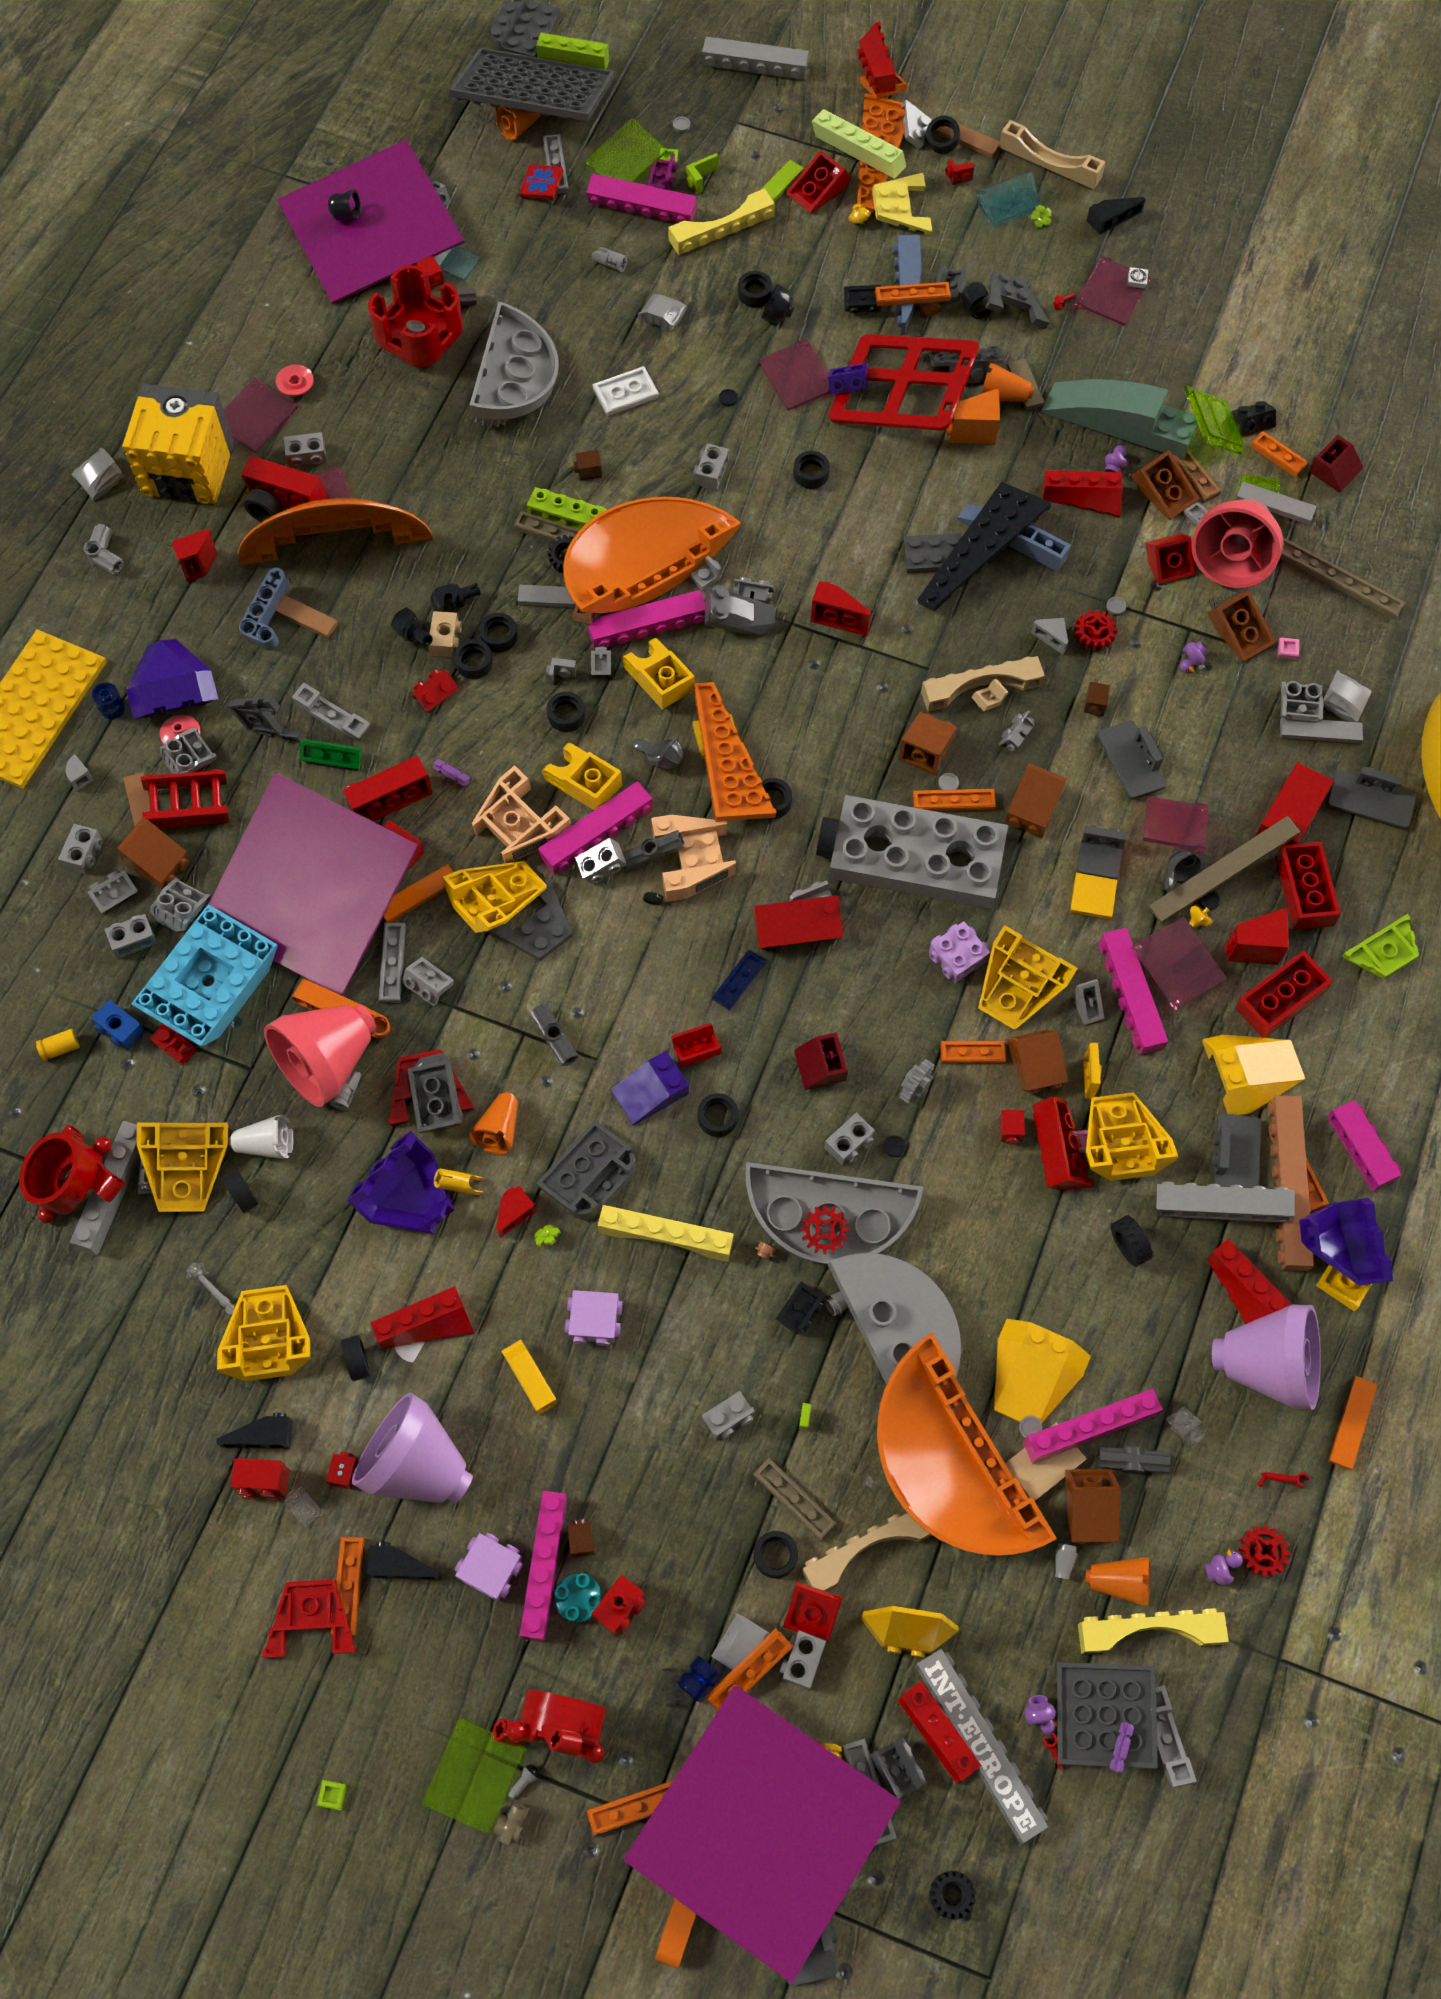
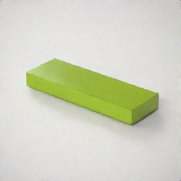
[761,160,804,203]

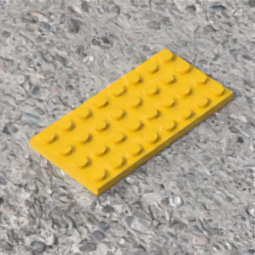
[0,629,107,789]

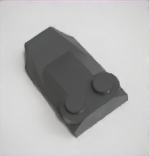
[705,585,775,637]
[408,1053,463,1133]

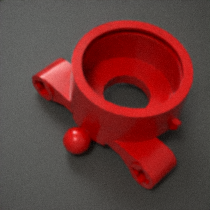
[19,1124,125,1224]
[493,1689,607,1764]

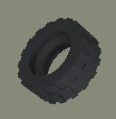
[1110,1215,1153,1267]

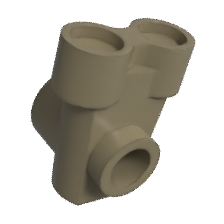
[494,1802,530,1845]

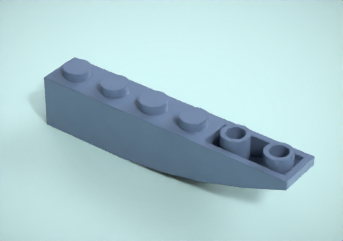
[893,235,921,335]
[957,504,1071,572]

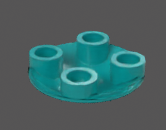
[554,1573,602,1623]

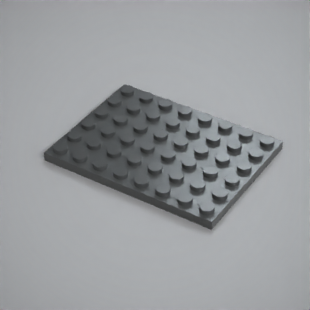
[450,47,615,122]

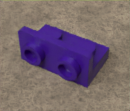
[828,363,868,395]

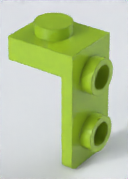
[686,153,719,194]

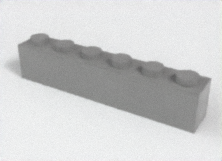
[702,36,809,80]
[70,1121,140,1256]
[1156,1182,1295,1223]

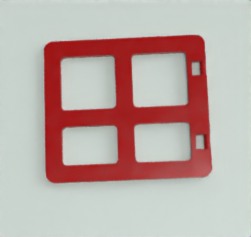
[828,334,980,431]

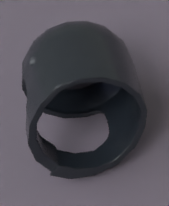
[328,190,361,221]
[961,282,992,319]

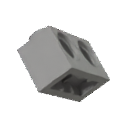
[284,432,327,467]
[693,443,729,491]
[58,824,103,875]
[575,838,627,884]
[105,914,158,959]
[824,1112,875,1166]
[779,1631,826,1690]

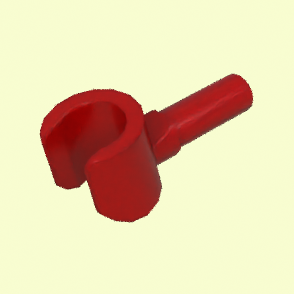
[1053,293,1075,310]
[1042,1733,1064,1769]

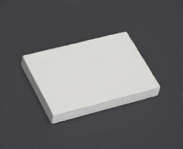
[593,366,659,416]

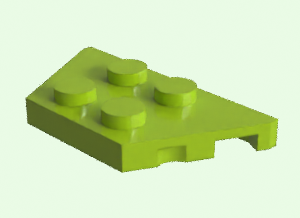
[1342,914,1419,979]

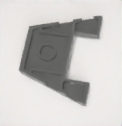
[986,271,1050,328]
[228,695,307,746]
[487,878,573,961]

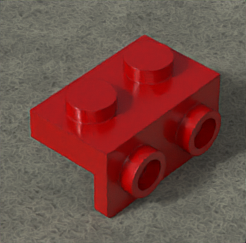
[410,669,459,712]
[671,1023,722,1067]

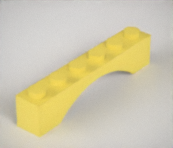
[668,188,775,255]
[598,1205,734,1262]
[1078,1608,1229,1654]

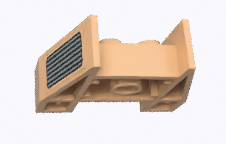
[472,765,571,863]
[651,815,736,902]

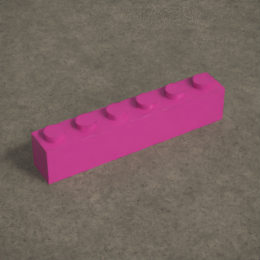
[586,173,697,223]
[587,590,705,650]
[538,781,653,875]
[1098,928,1168,1055]
[1023,1389,1163,1464]
[519,1491,568,1642]

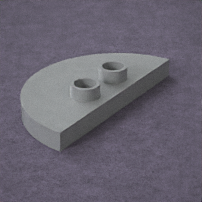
[467,302,559,420]
[745,1162,923,1265]
[827,1253,961,1385]

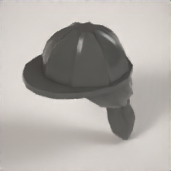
[632,737,683,770]
[1164,847,1210,891]

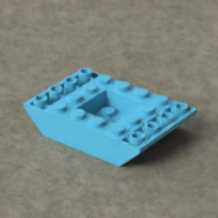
[131,904,278,1047]

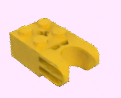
[622,638,695,710]
[542,743,623,810]

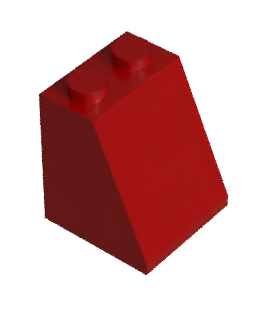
[1224,909,1289,965]

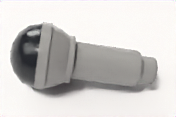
[508,1764,539,1800]

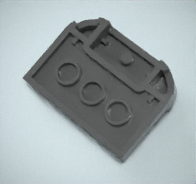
[491,0,560,57]
[536,1120,638,1221]

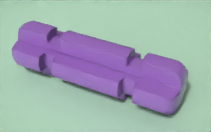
[433,759,470,787]
[1110,1722,1134,1773]

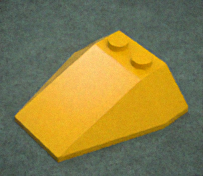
[442,861,547,933]
[978,925,1078,1030]
[1202,1035,1305,1116]
[1086,1092,1178,1181]
[137,1123,228,1212]
[217,1285,311,1381]
[993,1319,1091,1423]
[861,1606,959,1658]

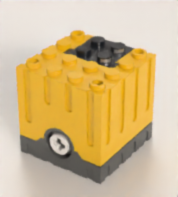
[122,383,234,504]

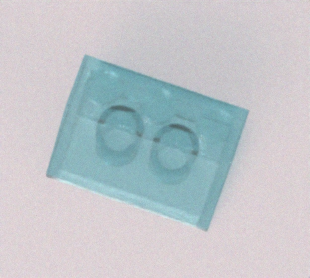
[976,172,1041,227]

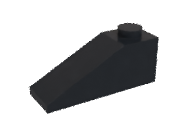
[1087,197,1146,235]
[216,1413,293,1449]
[367,1542,442,1580]

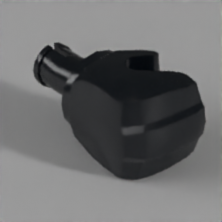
[430,583,481,612]
[391,607,433,646]

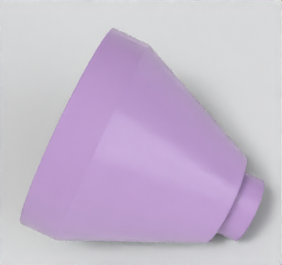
[1212,1305,1321,1410]
[352,1393,473,1504]

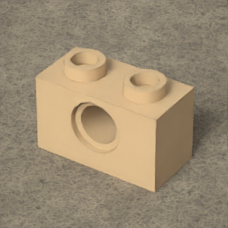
[428,611,462,657]

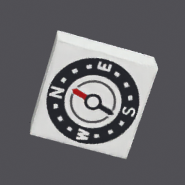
[1127,267,1148,289]

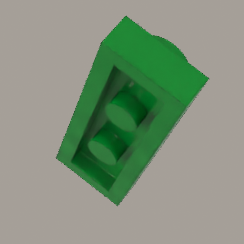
[299,739,362,769]

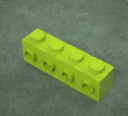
[536,33,609,69]
[527,487,607,530]

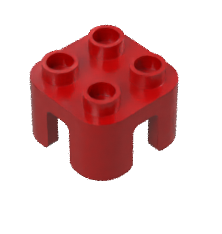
[368,265,464,368]

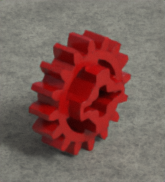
[1074,609,1118,651]
[800,1205,850,1255]
[1237,1525,1291,1578]

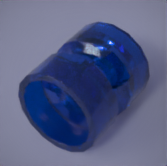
[92,682,125,720]
[676,1655,721,1703]

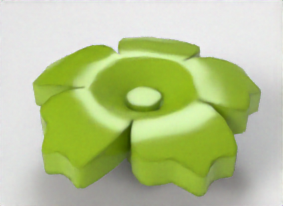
[1030,205,1051,228]
[534,1225,561,1247]

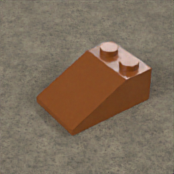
[1131,450,1200,520]
[1207,590,1276,662]

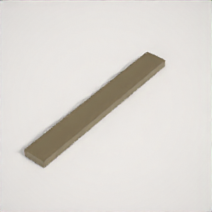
[1280,537,1406,620]
[1149,816,1300,924]

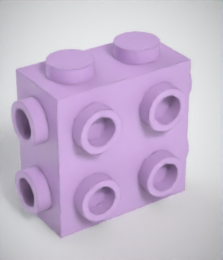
[929,922,990,983]
[565,1290,623,1346]
[455,1533,523,1602]

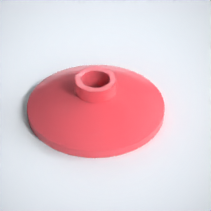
[276,364,314,396]
[160,714,201,745]

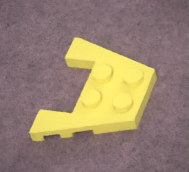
[872,173,932,236]

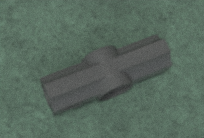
[622,830,685,870]
[530,1004,578,1066]
[1097,1446,1170,1474]

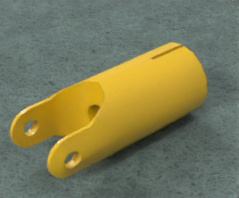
[434,1168,484,1195]

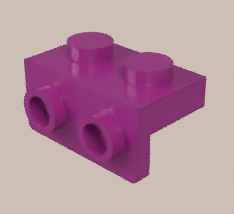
[647,154,678,190]

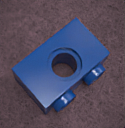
[91,999,145,1051]

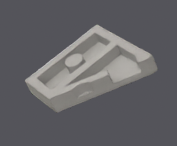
[902,100,932,149]

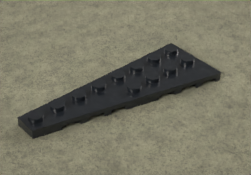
[917,482,1051,611]

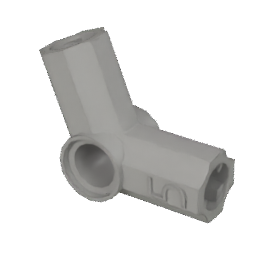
[84,524,124,574]

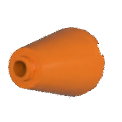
[494,106,543,141]
[982,363,1035,402]
[470,1092,518,1155]
[1086,1557,1150,1606]

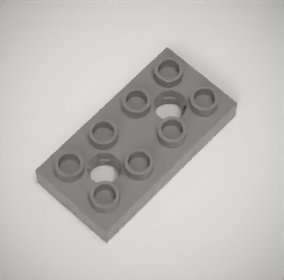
[829,795,1008,909]

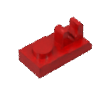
[149,1024,197,1066]

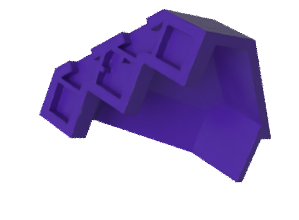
[126,639,219,719]
[347,1131,454,1234]
[1299,1198,1393,1285]

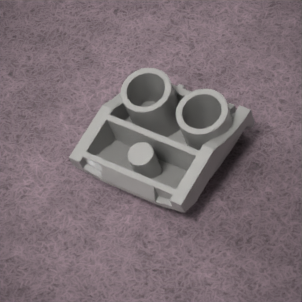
[638,294,687,332]
[71,448,124,502]
[1323,670,1372,722]
[1280,681,1323,722]
[160,727,217,774]
[150,877,211,932]
[711,1613,770,1670]

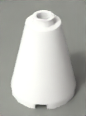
[229,1115,294,1159]

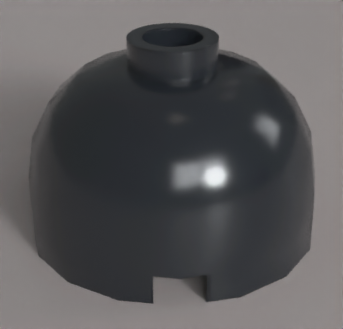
[761,284,794,324]

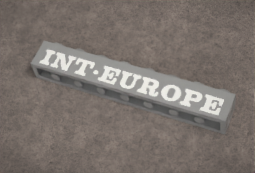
[915,1649,1048,1844]

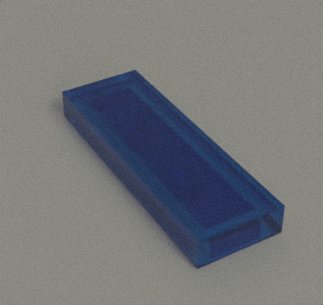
[712,950,766,1011]

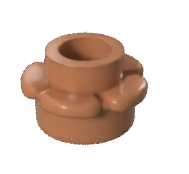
[755,1241,776,1260]

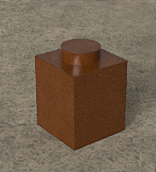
[573,450,602,480]
[1084,682,1110,716]
[567,1519,595,1558]

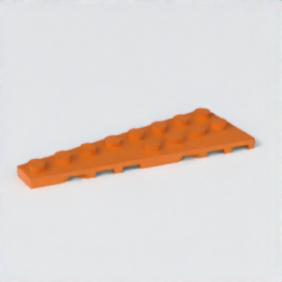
[857,93,915,214]
[693,682,776,822]

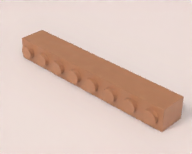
[1268,1096,1314,1272]

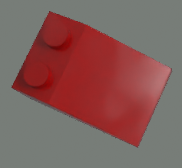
[786,150,852,214]
[811,581,871,637]

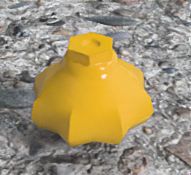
[849,204,871,225]
[1189,906,1213,928]

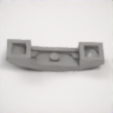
[292,683,371,740]
[1156,1685,1197,1788]

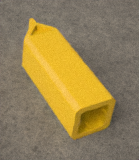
[501,1340,558,1415]

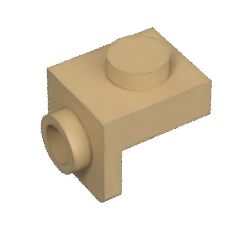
[972,679,1008,711]

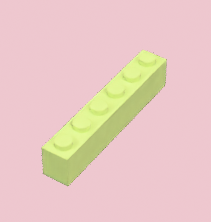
[812,109,906,179]

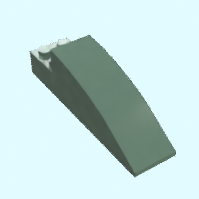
[1041,379,1200,459]

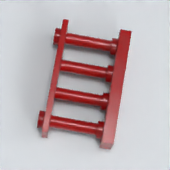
[141,769,229,829]
[897,1681,982,1784]

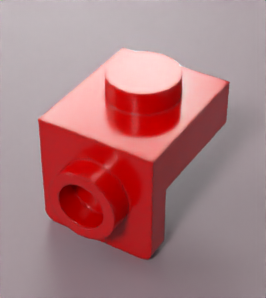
[945,159,974,185]

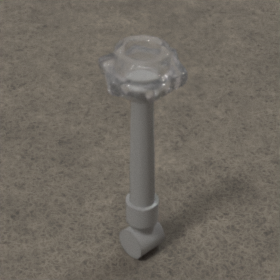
[186,1262,236,1314]

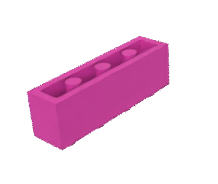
[1327,1100,1402,1192]

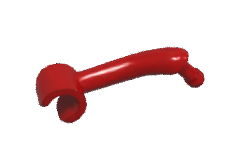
[1257,1472,1309,1489]

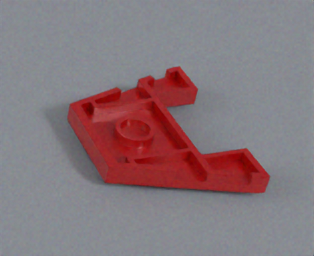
[389,1049,474,1126]
[262,1579,356,1659]

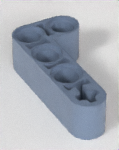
[239,568,289,650]

